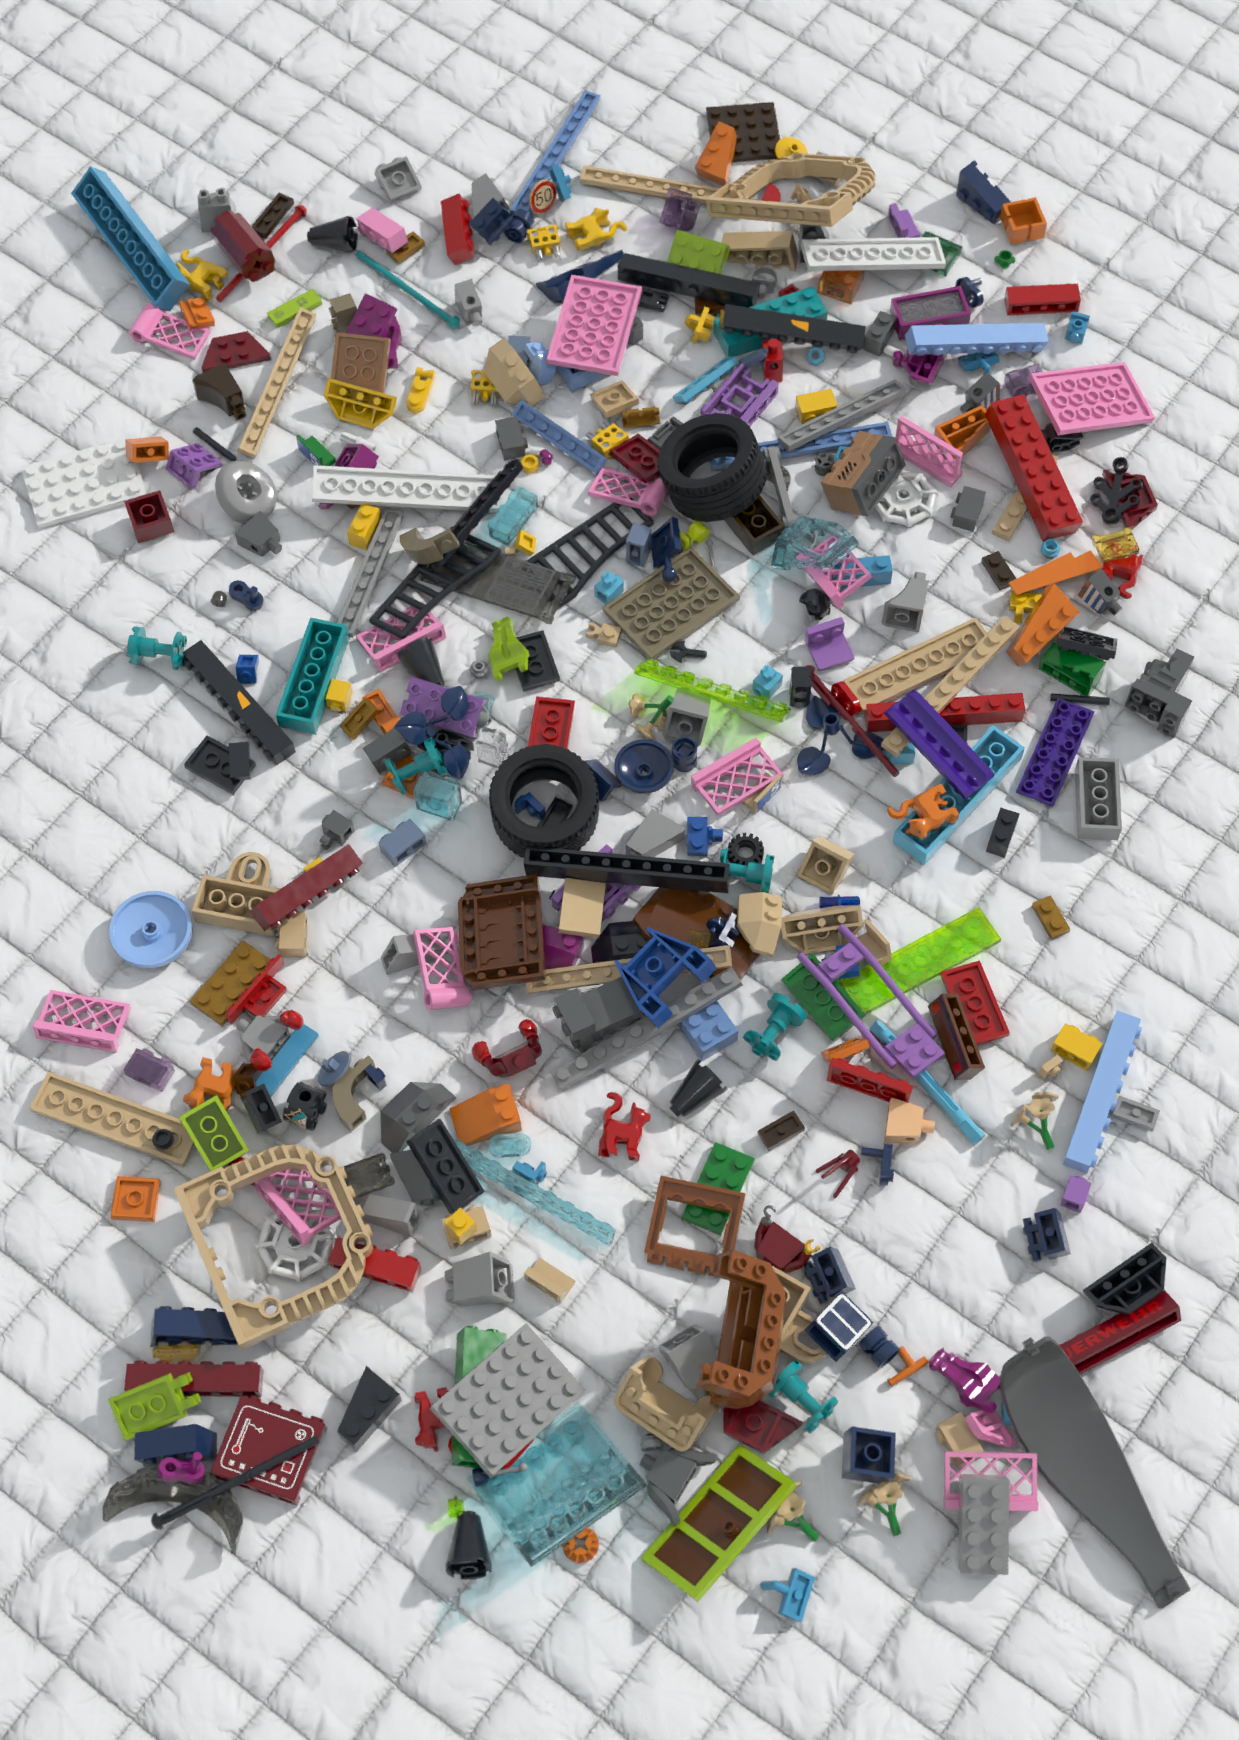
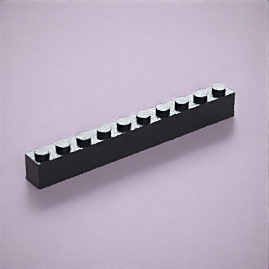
[523,846,731,893]

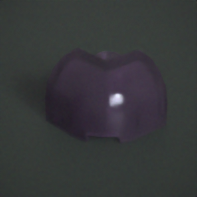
[659,187,700,233]

